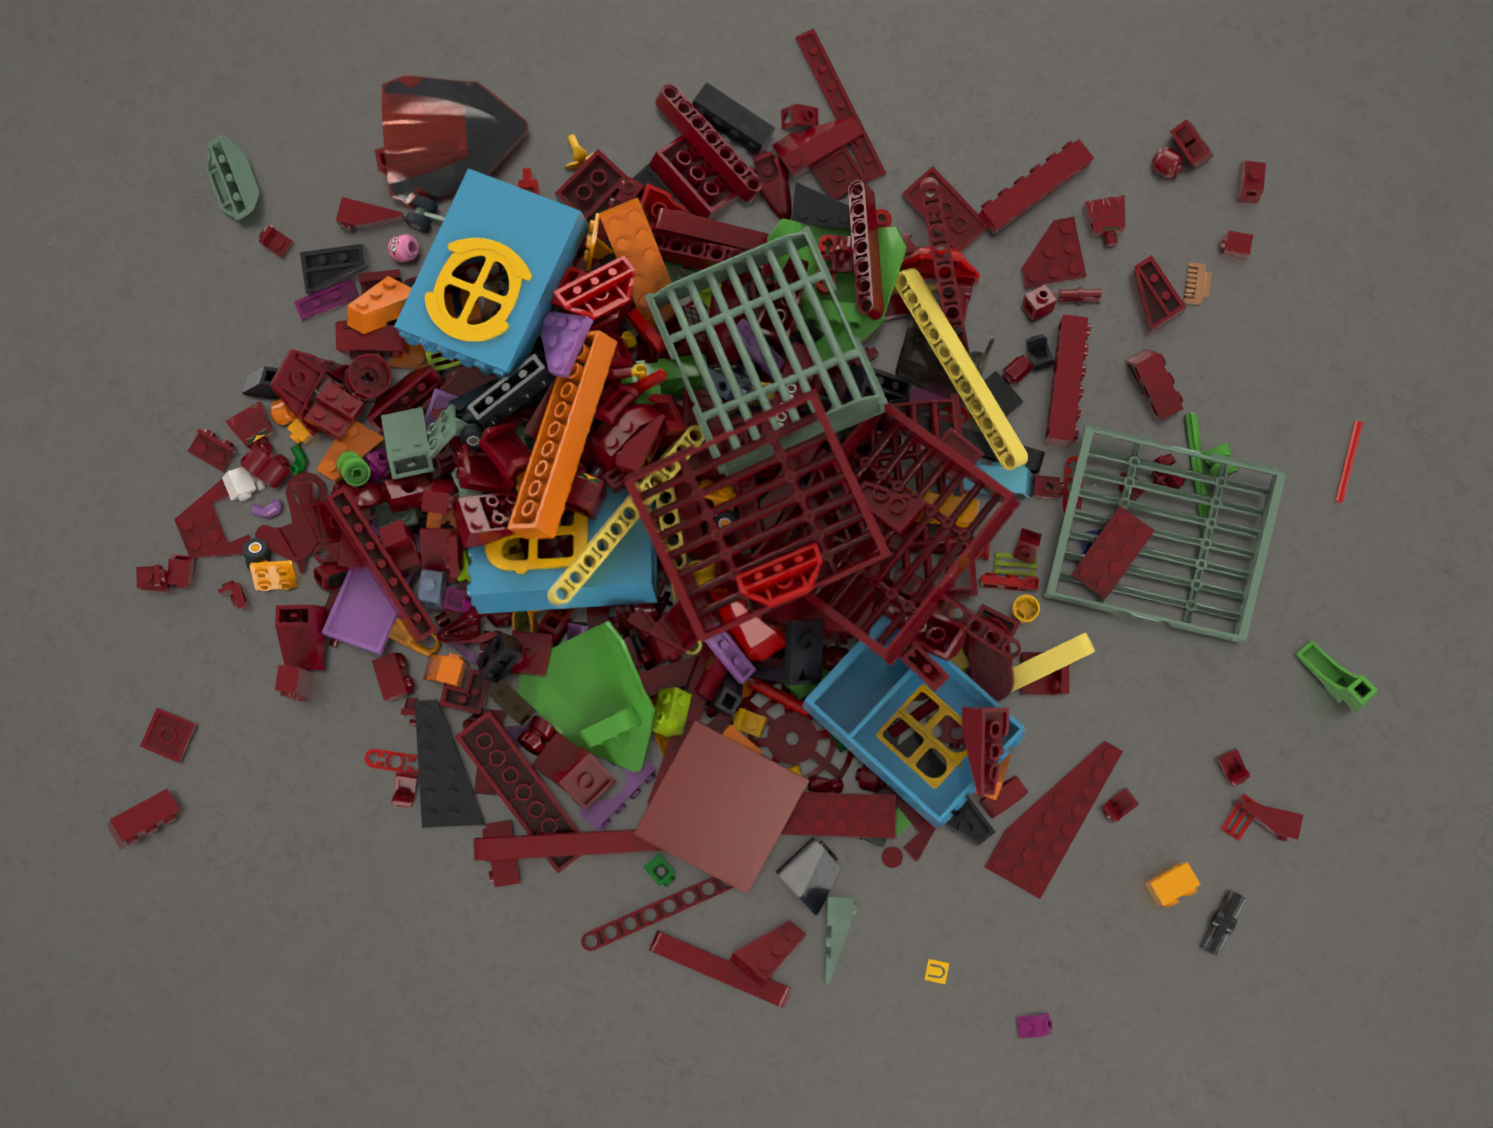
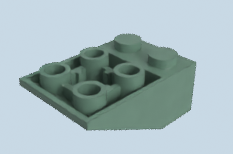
[381,407,437,479]

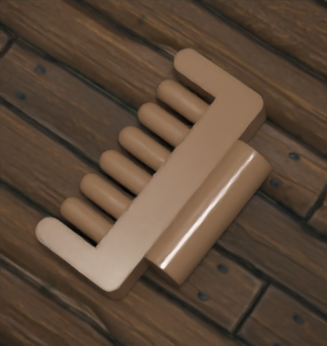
[1183,262,1212,306]

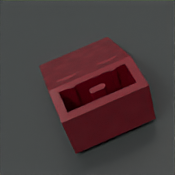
[452,492,518,548]
[275,604,326,670]

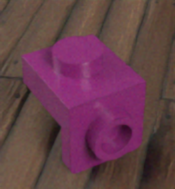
[1017,1013,1053,1039]

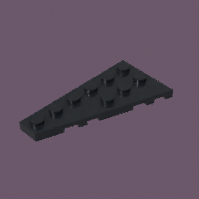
[867,732,996,846]

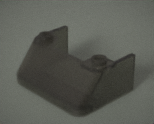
[895,318,995,403]

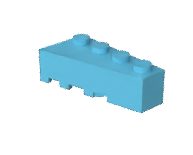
[945,461,1034,499]

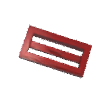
[1220,794,1261,841]

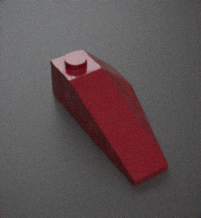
[772,116,864,180]
[757,257,809,345]

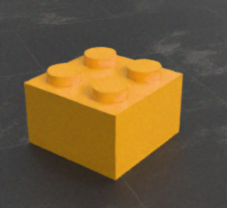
[1145,862,1201,908]

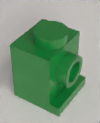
[643,853,676,887]

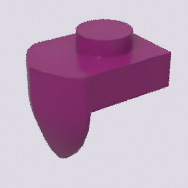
[442,587,473,613]

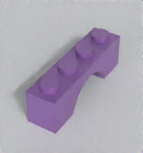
[578,759,657,830]

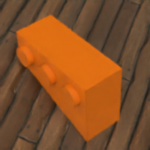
[347,276,412,334]
[316,421,385,483]

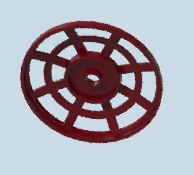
[731,680,854,792]

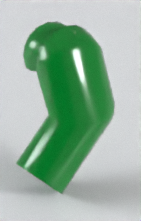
[290,444,308,475]

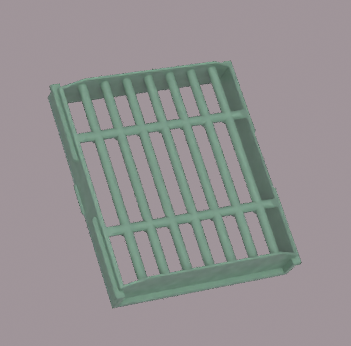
[644,226,888,477]
[1044,424,1286,643]

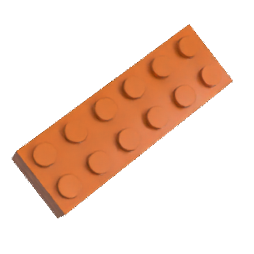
[598,198,675,330]

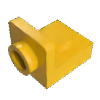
[732,708,768,738]

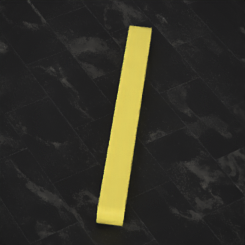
[894,268,1028,470]
[548,425,705,605]

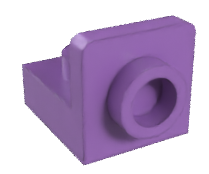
[567,622,589,641]

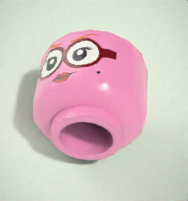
[388,234,419,263]

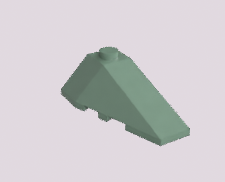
[825,897,857,983]

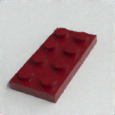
[902,166,988,252]
[682,390,727,476]
[1070,506,1155,600]

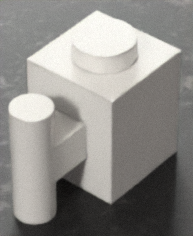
[222,467,267,501]

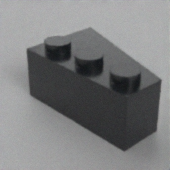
[792,182,851,231]
[300,244,368,295]
[843,366,913,405]

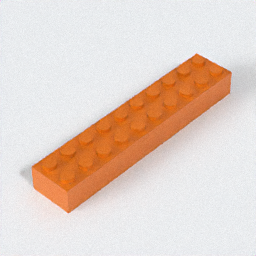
[508,330,617,539]

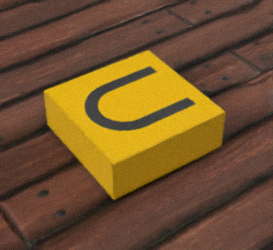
[924,959,949,984]

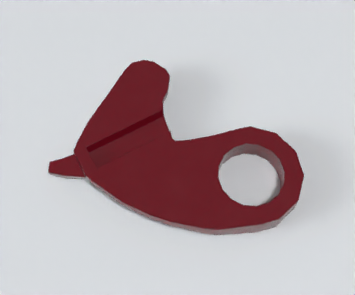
[255,472,329,573]

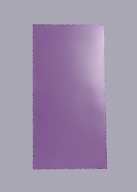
[321,520,421,655]

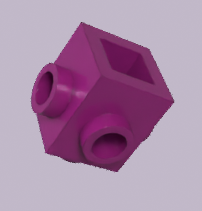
[363,447,391,483]

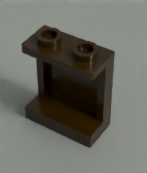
[488,679,537,726]

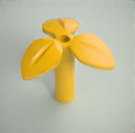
[565,134,592,170]

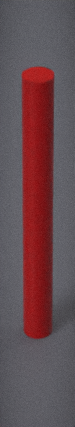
[1335,421,1363,503]

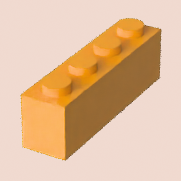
[908,488,979,527]

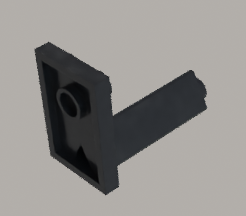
[750,618,824,686]

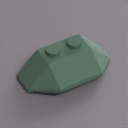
[206,135,260,220]

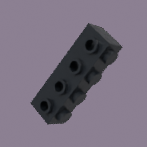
[692,82,775,153]
[467,354,554,429]

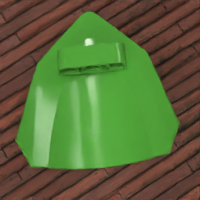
[767,219,907,362]
[518,621,655,772]

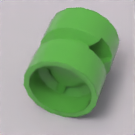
[1203,443,1239,477]
[336,451,371,486]

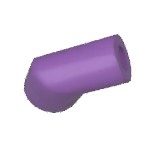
[251,499,283,519]

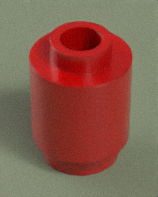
[876,209,892,229]

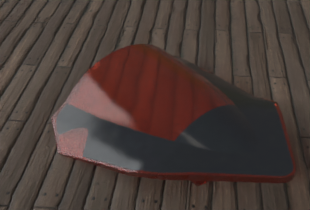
[382,75,529,208]

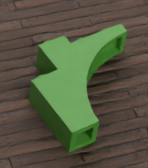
[1296,640,1378,714]

